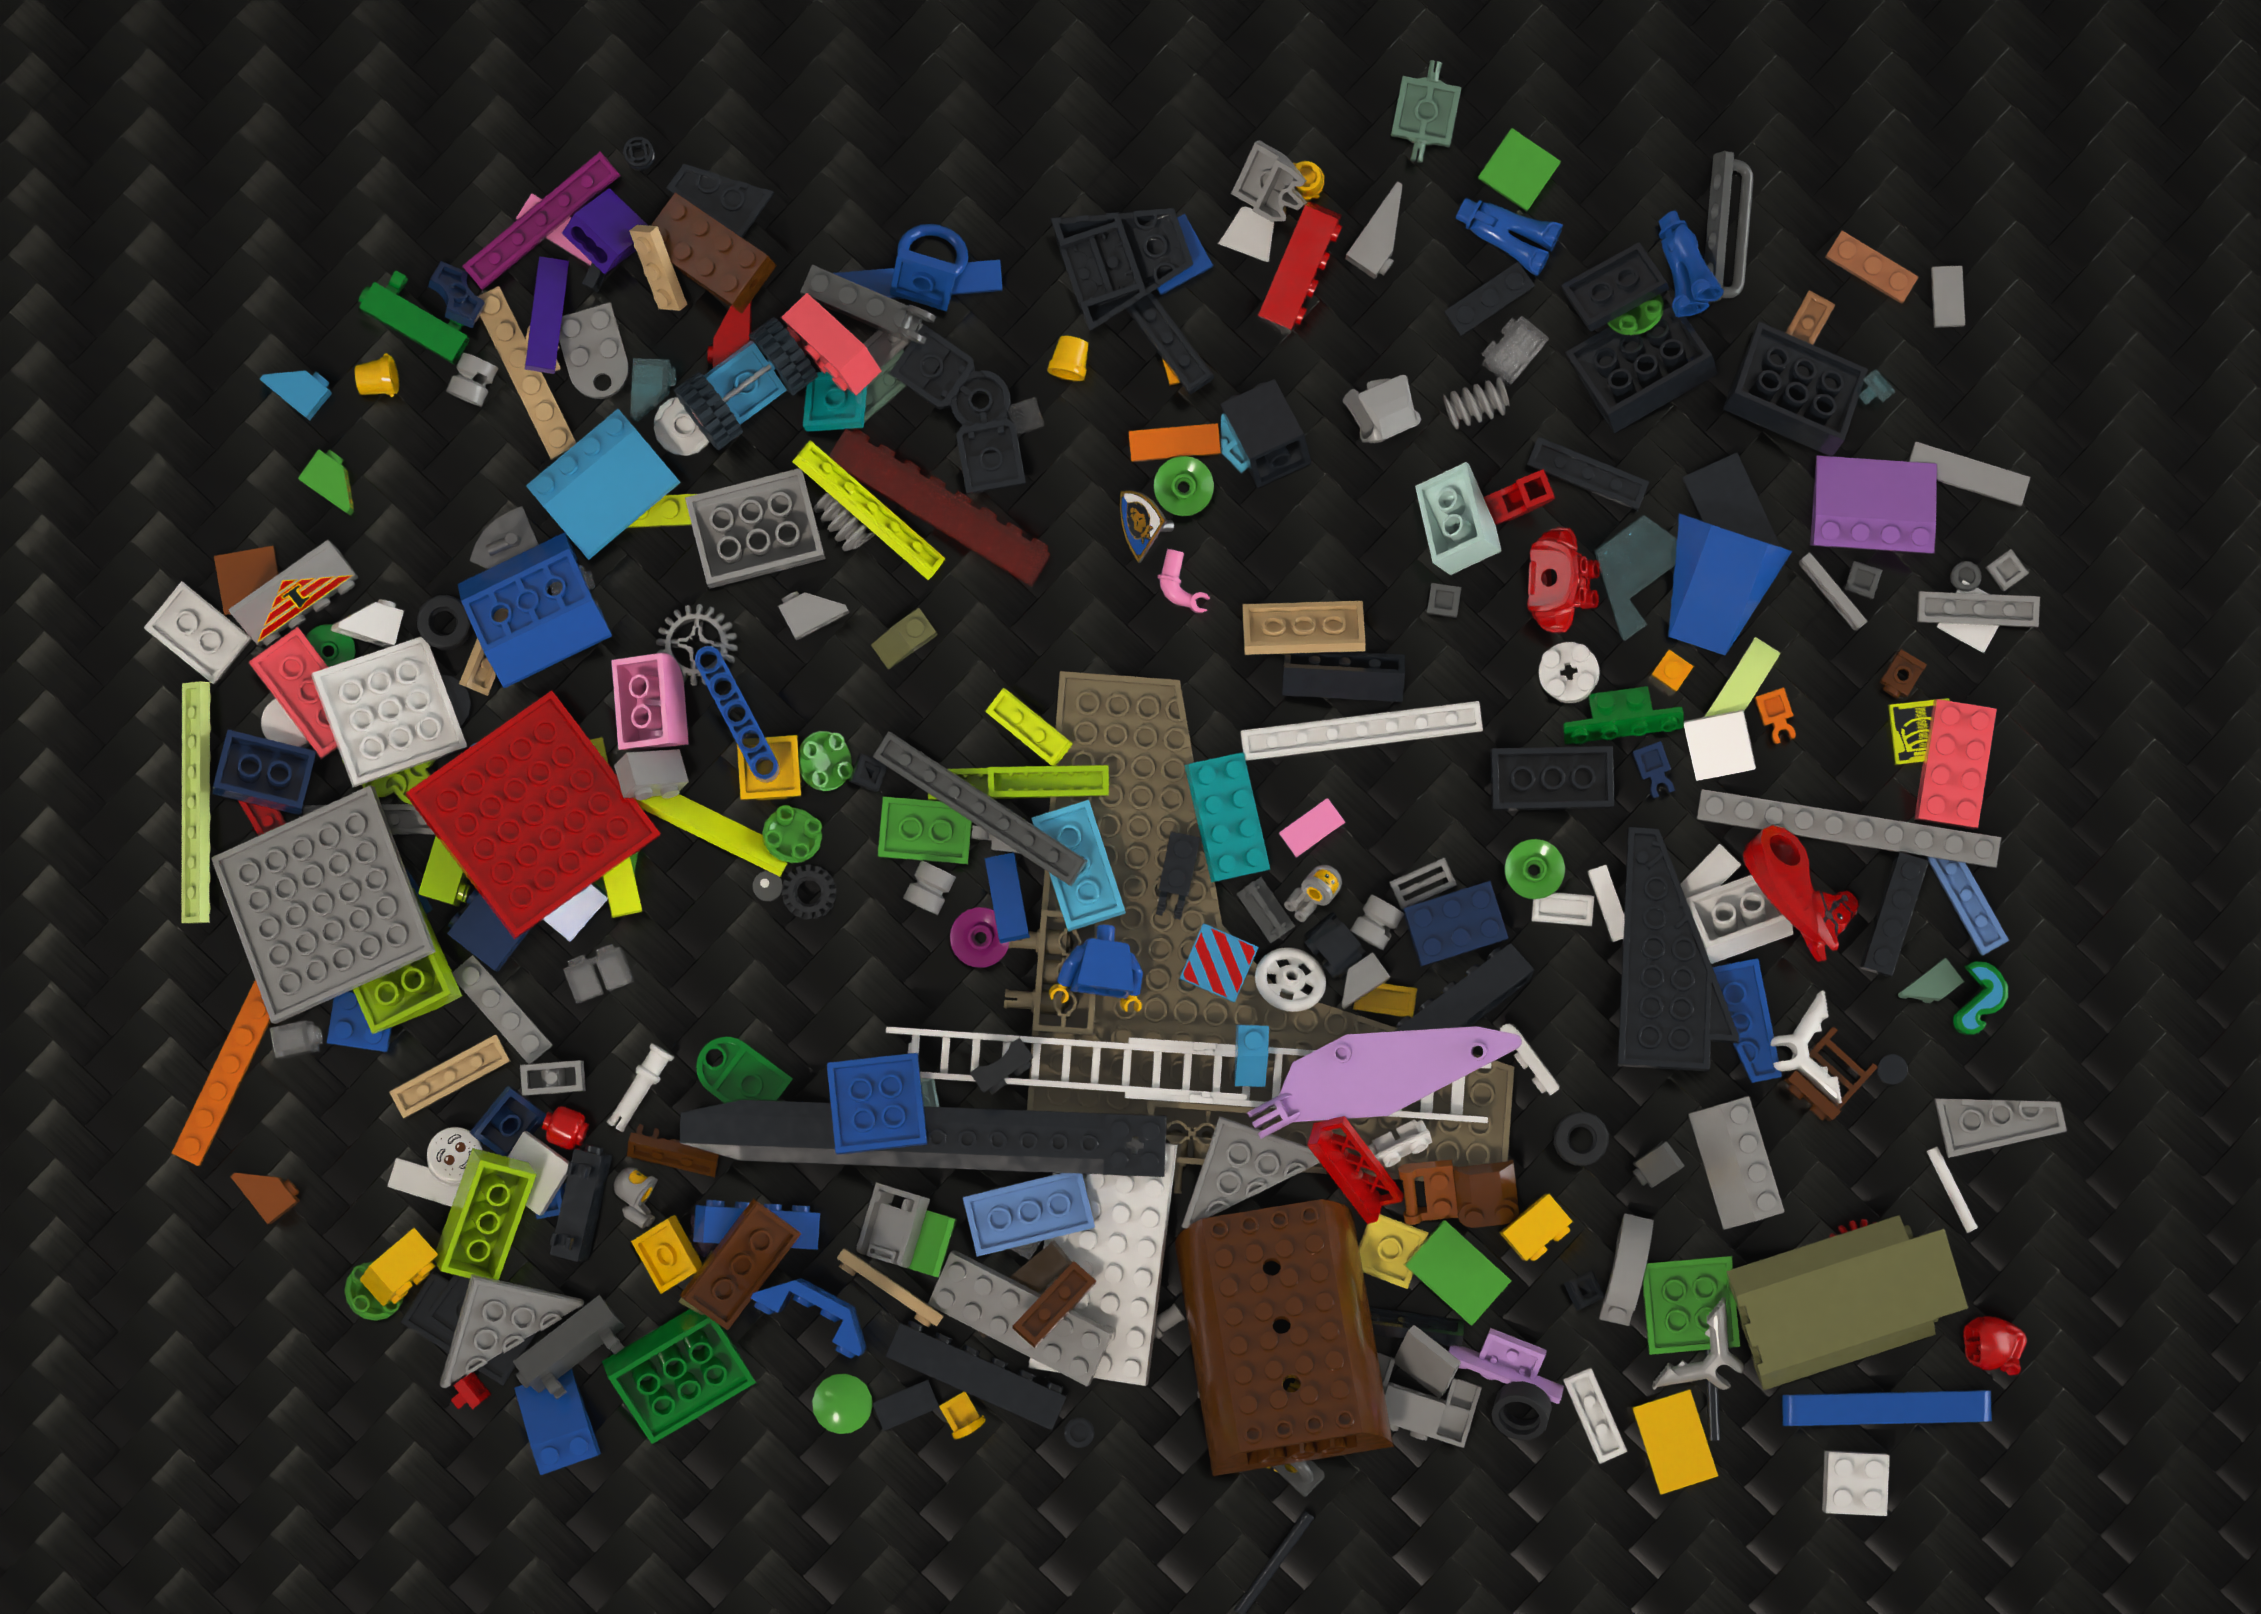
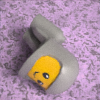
[1284,865,1342,922]
[614,1167,658,1229]

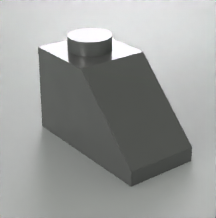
[1632,1141,1684,1187]

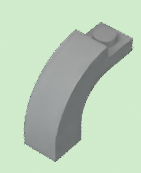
[1599,1213,1654,1326]

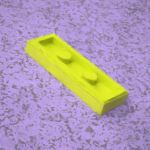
[985,688,1073,766]

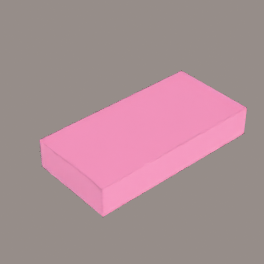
[1279,798,1345,858]

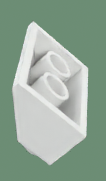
[1686,875,1793,964]

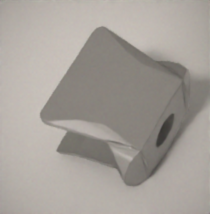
[1343,375,1421,443]

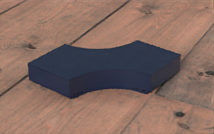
[428,261,485,328]

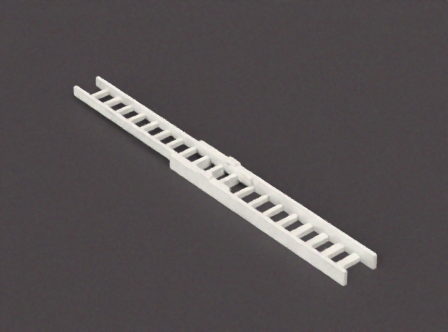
[886,1027,1491,1123]

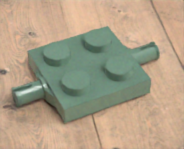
[1391,60,1461,162]

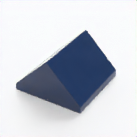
[470,1086,547,1157]

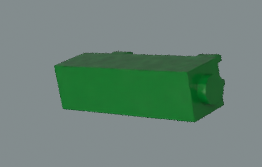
[359,271,470,365]

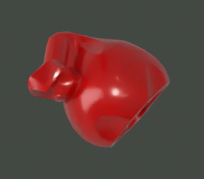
[1964,1316,2027,1375]

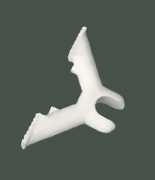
[1770,991,1842,1106]

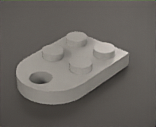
[559,302,629,399]

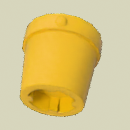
[1293,161,1324,200]
[1047,336,1089,381]
[355,353,399,397]

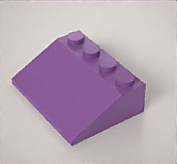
[1810,456,1937,554]

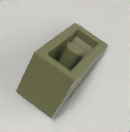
[871,608,937,670]

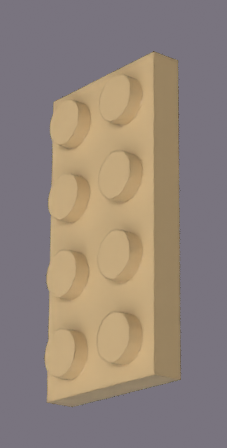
[1243,601,1365,655]

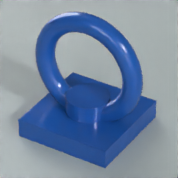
[889,224,969,311]

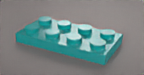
[1184,752,1270,883]

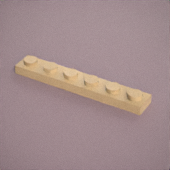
[477,286,577,460]

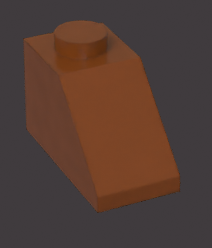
[230,1173,300,1224]

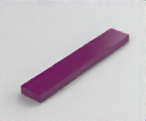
[463,151,620,290]

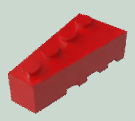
[1258,201,1342,330]

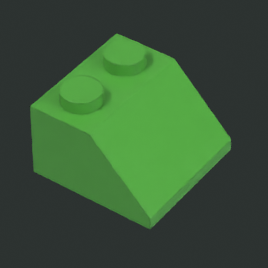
[908,1210,957,1277]

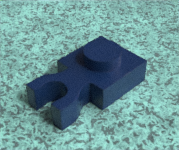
[1632,741,1675,799]

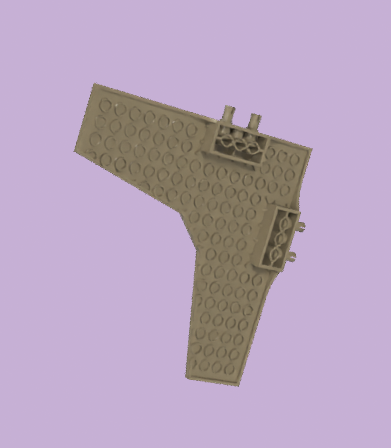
[1004,671,1514,1194]

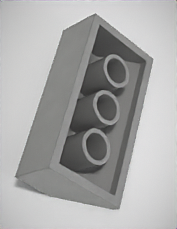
[1688,1096,1784,1229]

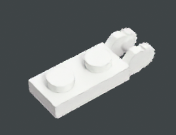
[1500,1023,1560,1095]

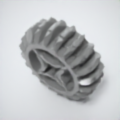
[656,604,738,686]

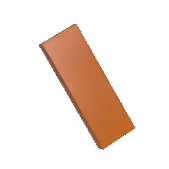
[1129,423,1221,462]

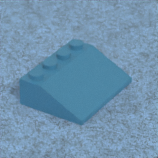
[526,409,681,560]

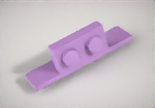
[1448,1328,1564,1404]

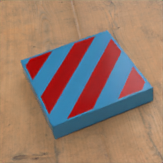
[1179,923,1258,1003]

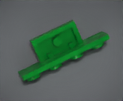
[1563,686,1684,744]

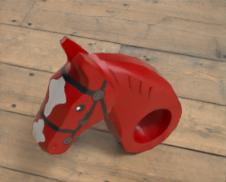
[1743,825,1859,962]

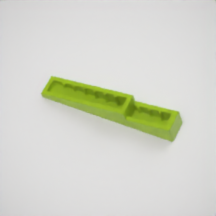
[928,765,1109,801]

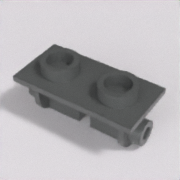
[1237,877,1295,943]

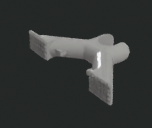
[1652,1297,1744,1390]

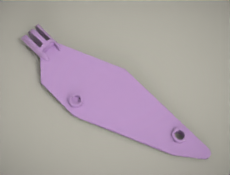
[1247,1026,1522,1139]

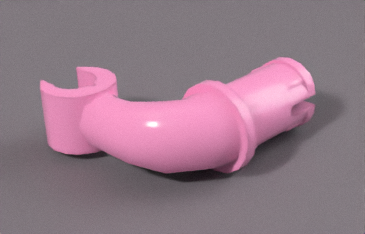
[1158,549,1210,613]

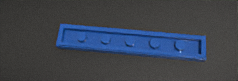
[833,260,1003,299]

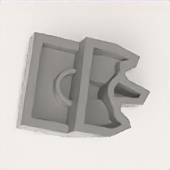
[1231,140,1307,222]

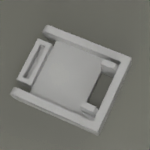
[857,1183,930,1268]

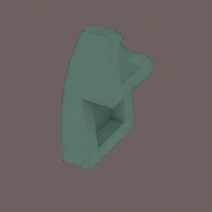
[1898,958,1964,1003]

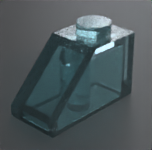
[630,358,676,422]

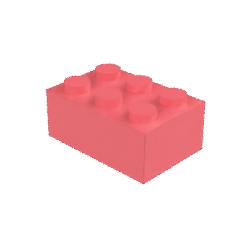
[781,293,881,396]

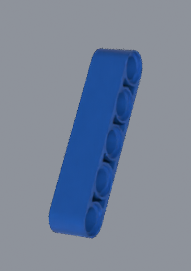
[695,646,780,783]

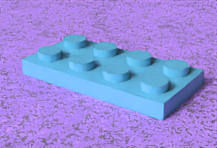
[1031,800,1126,932]

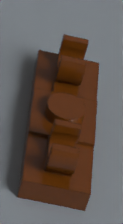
[627,1124,719,1177]
[1012,1261,1096,1348]

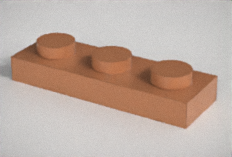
[1825,231,1918,304]

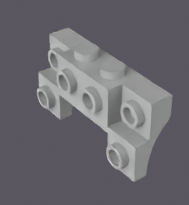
[1377,1353,1482,1448]

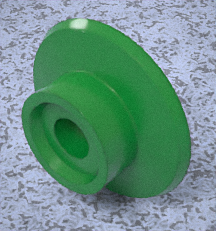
[306,624,355,667]

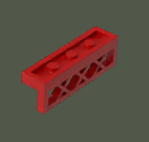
[1307,1116,1404,1224]

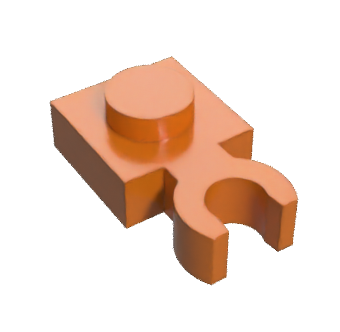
[1754,688,1796,744]

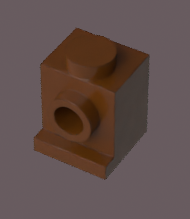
[1879,649,1927,698]

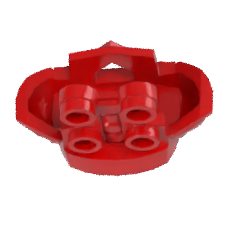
[1527,527,1600,633]

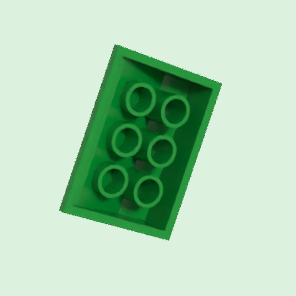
[602,1309,756,1444]

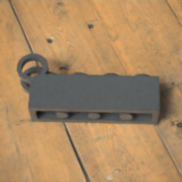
[800,265,936,345]

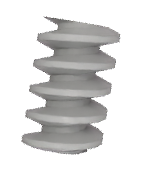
[1443,377,1510,429]
[813,492,875,551]

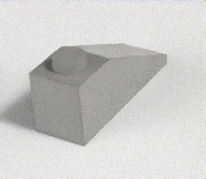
[1345,181,1402,279]

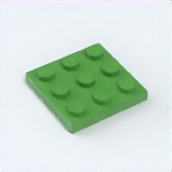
[1642,1256,1740,1355]

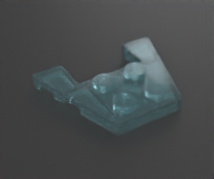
[1595,515,1676,641]

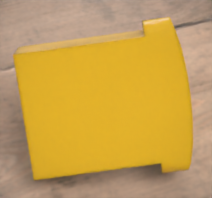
[939,1391,986,1439]

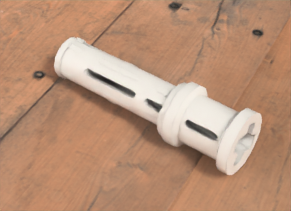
[607,1043,674,1132]

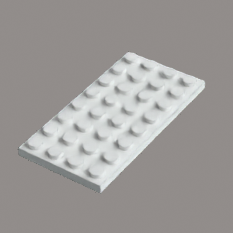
[1029,1138,1178,1386]

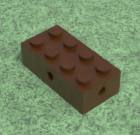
[651,193,777,314]

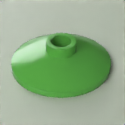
[1154,456,1214,516]
[1505,839,1565,899]

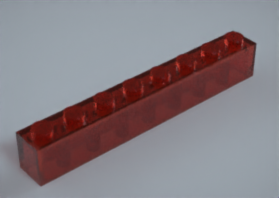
[829,428,1051,587]

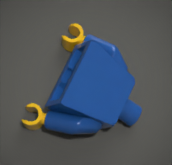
[1049,925,1143,1012]

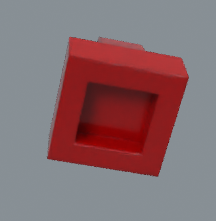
[451,1372,491,1409]

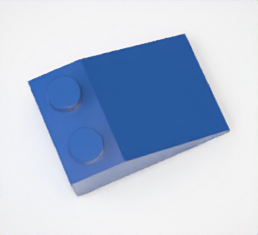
[514,1368,601,1475]

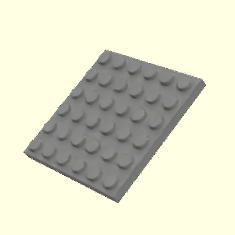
[211,785,436,1024]

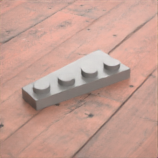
[1934,1099,2067,1158]

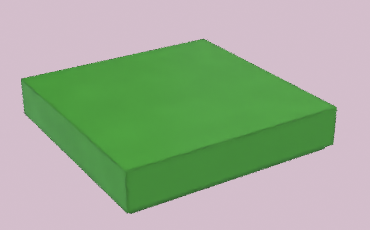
[1478,128,1561,212]

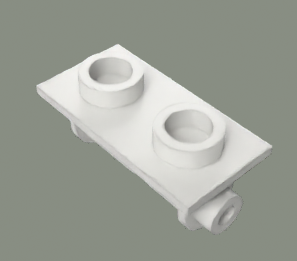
[1368,1119,1432,1167]

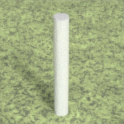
[1927,1146,1978,1233]

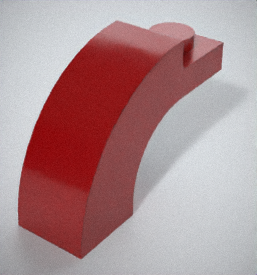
[1484,469,1555,525]

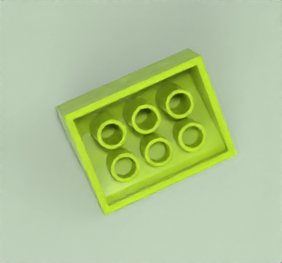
[353,888,462,1034]

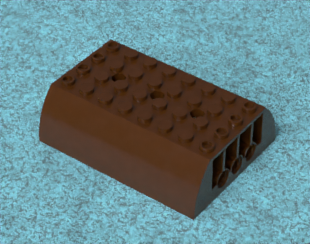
[1175,1199,1394,1476]

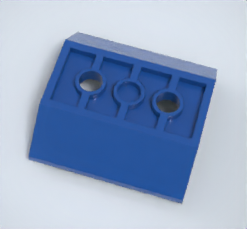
[457,532,612,688]
[751,1278,867,1358]

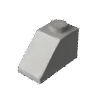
[778,591,849,641]

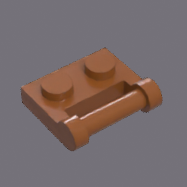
[1398,1159,1458,1225]

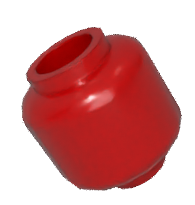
[542,1106,589,1150]

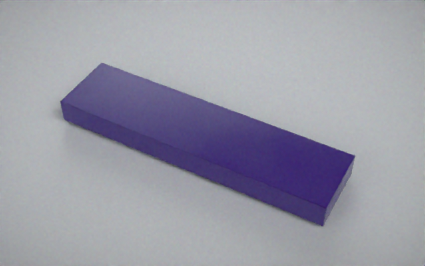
[524,256,569,374]

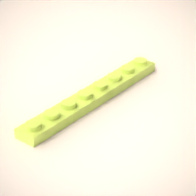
[181,681,211,923]

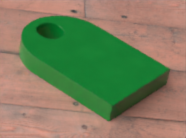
[696,1037,793,1103]

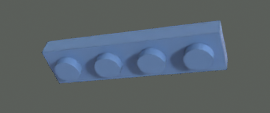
[1926,857,2009,956]

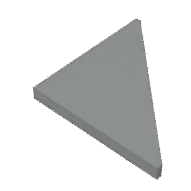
[1182,1116,1320,1228]
[440,1274,584,1388]

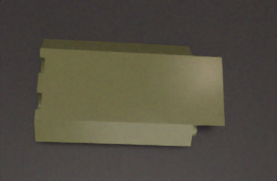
[1727,1215,1968,1391]

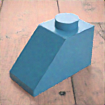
[260,370,332,421]
[1234,1025,1269,1087]

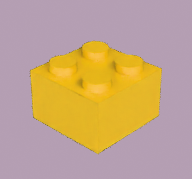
[1499,1193,1573,1261]
[360,1228,438,1307]

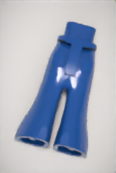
[1455,198,1563,276]
[1659,211,1724,317]

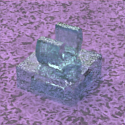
[1859,369,1896,405]

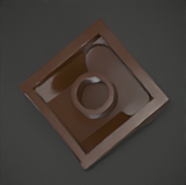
[1453,1160,1519,1228]

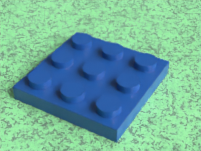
[827,1053,927,1155]

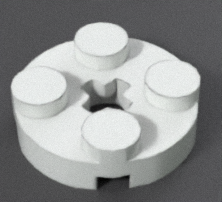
[1539,642,1600,703]

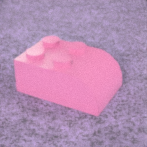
[612,653,689,751]

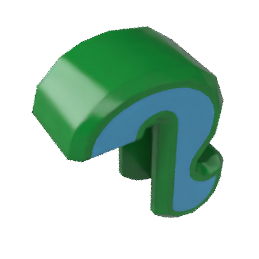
[1953,961,2008,1035]

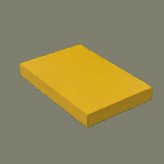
[1632,1389,1718,1495]

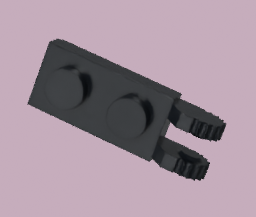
[1156,831,1200,920]

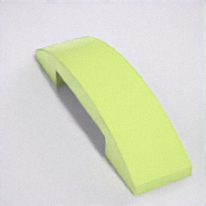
[1704,637,1781,717]

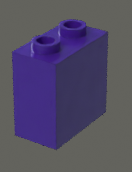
[562,188,648,274]

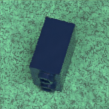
[447,889,533,972]

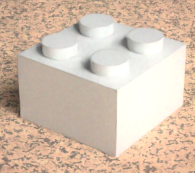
[1822,1451,1889,1516]

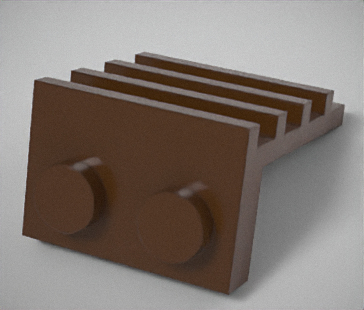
[1784,1027,1878,1121]

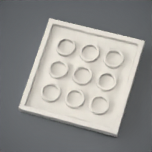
[311,637,467,787]

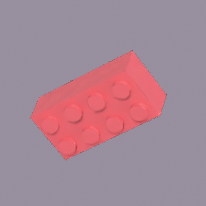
[1914,699,1997,829]

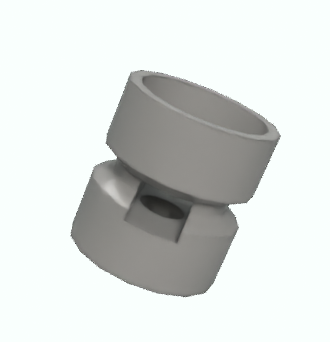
[446,353,499,407]
[903,860,956,915]
[1350,895,1404,950]

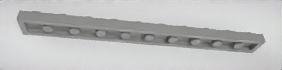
[1697,789,2001,868]

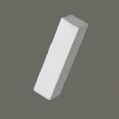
[1587,865,1624,942]

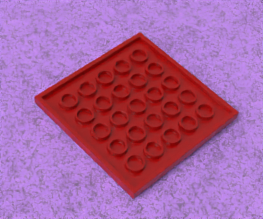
[405,690,661,940]

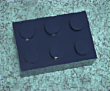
[212,730,316,815]
[1403,881,1508,967]

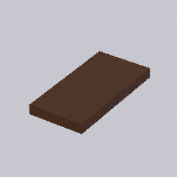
[680,1198,801,1330]

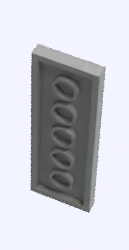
[928,1250,1114,1386]

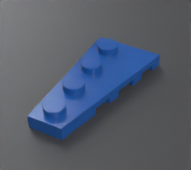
[1712,959,1782,1083]

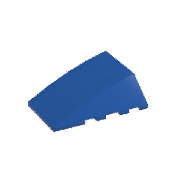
[1668,513,1792,655]

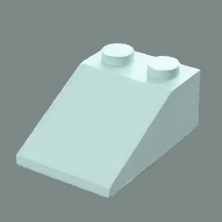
[1415,462,1502,575]

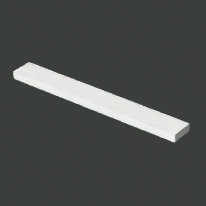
[1241,701,1483,761]

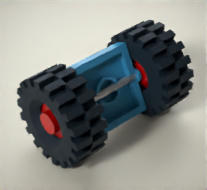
[674,317,818,450]

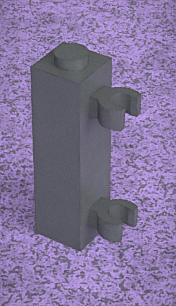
[513,1295,625,1399]

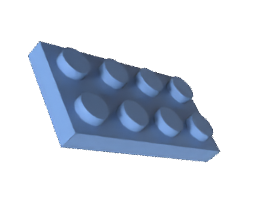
[963,1173,1095,1256]

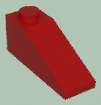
[708,301,752,368]

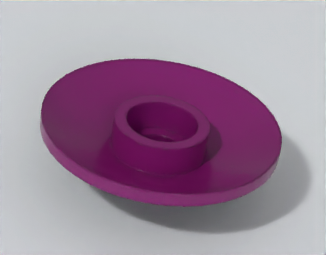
[950,907,1009,968]

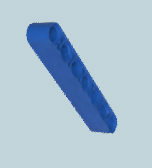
[1782,1390,1992,1426]

